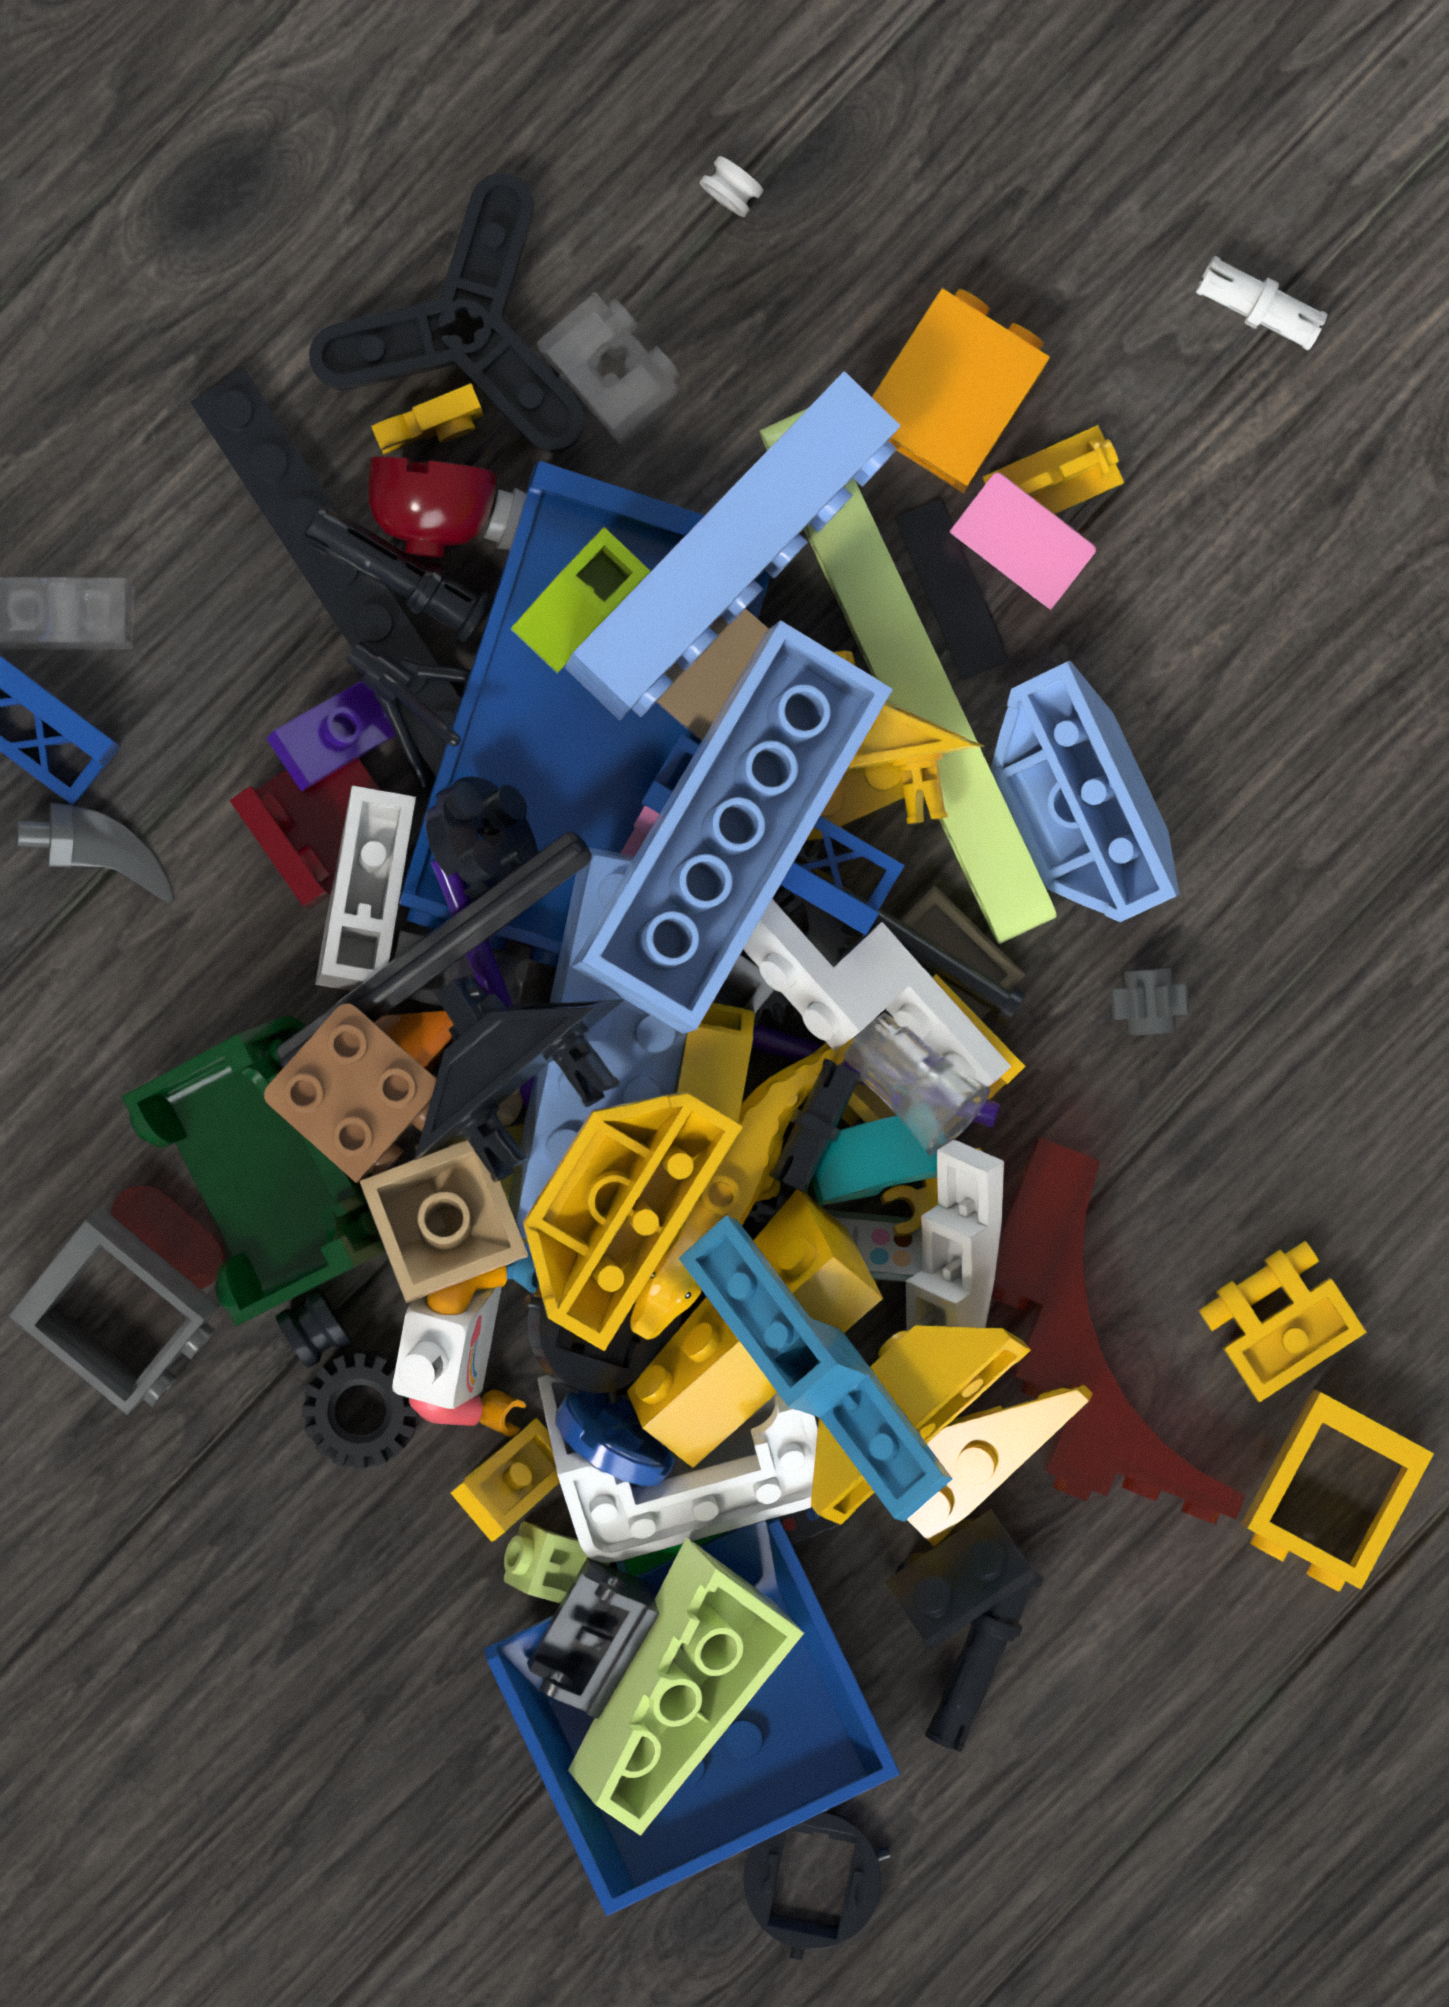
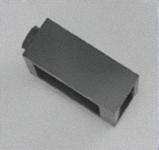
[9,1208,220,1415]

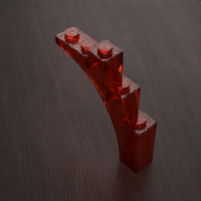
[991,1137,1245,1525]

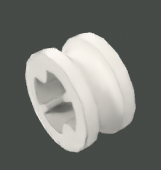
[700,156,764,217]

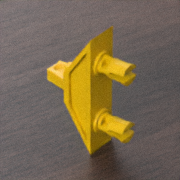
[806,650,985,841]

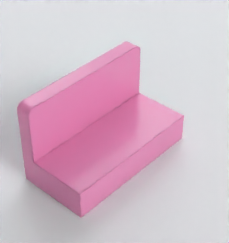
[950,473,1096,610]

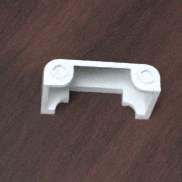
[537,1375,818,1563]

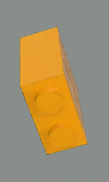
[872,288,1050,494]

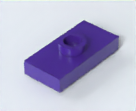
[266,681,396,792]

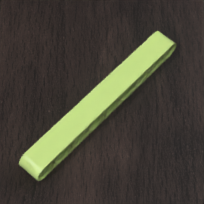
[759,408,1057,944]

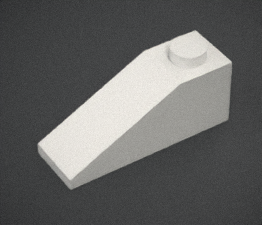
[315,786,416,991]

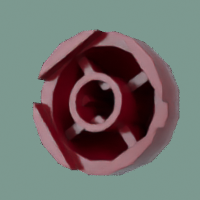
[368,457,497,557]

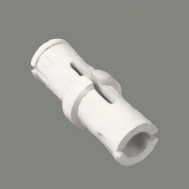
[1195,256,1328,350]

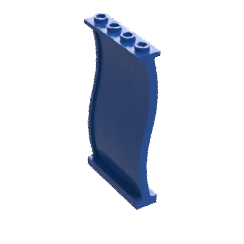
[398,461,770,968]

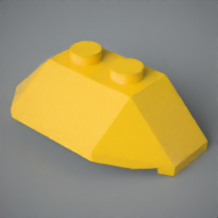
[523,1091,743,1351]
[810,1325,1031,1525]

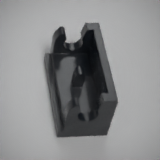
[527,1557,659,1719]

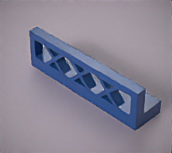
[0,655,121,806]
[641,734,905,935]

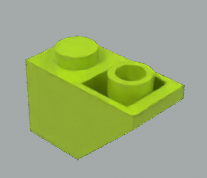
[511,527,651,674]

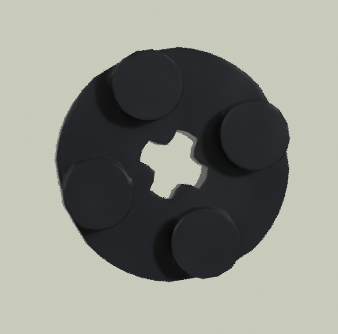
[425,776,539,900]

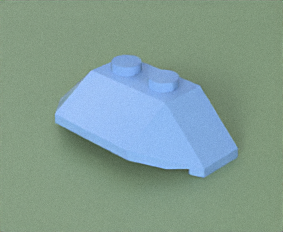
[990,661,1180,922]

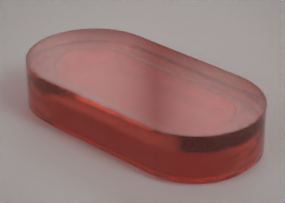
[111,1185,225,1289]

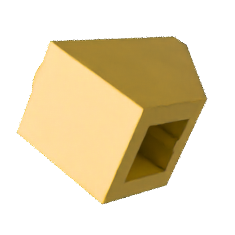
[674,1003,754,1122]

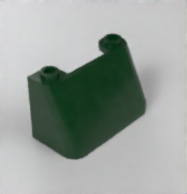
[121,1016,386,1326]

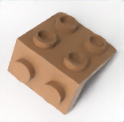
[264,1004,438,1183]

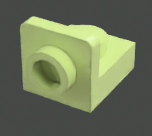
[504,1521,610,1603]

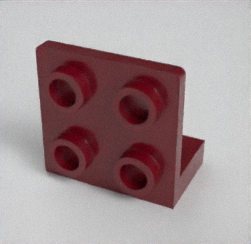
[229,759,411,909]

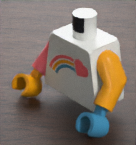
[392,1243,539,1437]

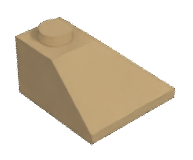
[360,1140,528,1303]

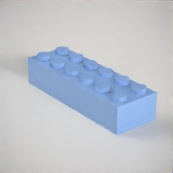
[564,371,901,721]
[571,621,893,1034]
[508,847,687,1238]

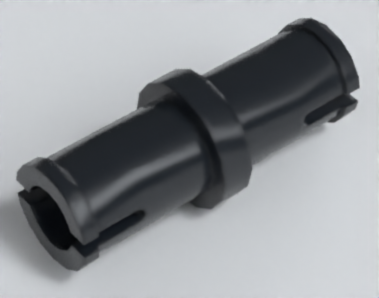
[769,1059,862,1194]

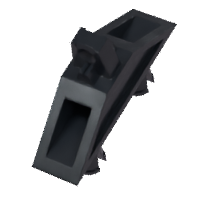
[415,976,625,1183]

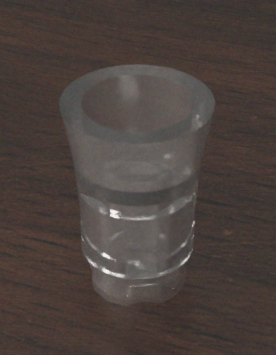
[844,1012,990,1155]

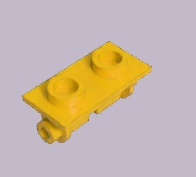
[982,425,1124,514]

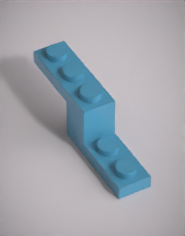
[679,1215,953,1522]

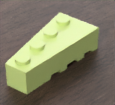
[568,1537,804,1836]

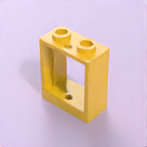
[1241,1389,1434,1592]

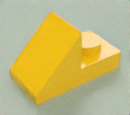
[451,1418,560,1542]

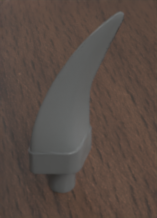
[16,803,175,903]

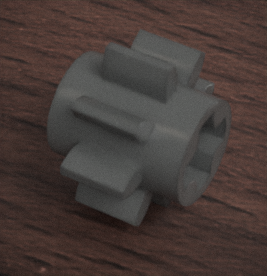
[1111,968,1189,1035]

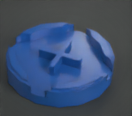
[555,1390,678,1486]

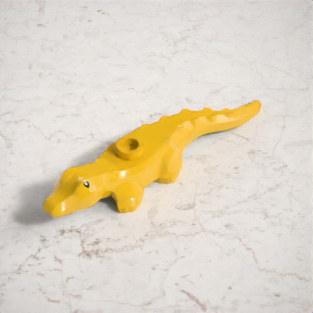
[630,1034,858,1340]

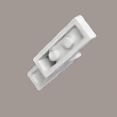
[743,899,1011,1096]

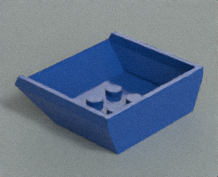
[484,1517,901,1917]

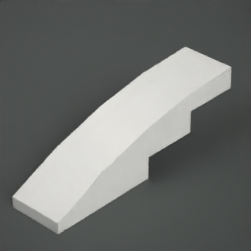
[906,1140,1004,1331]

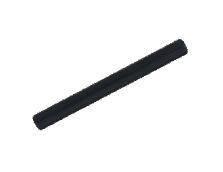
[276,831,592,1068]

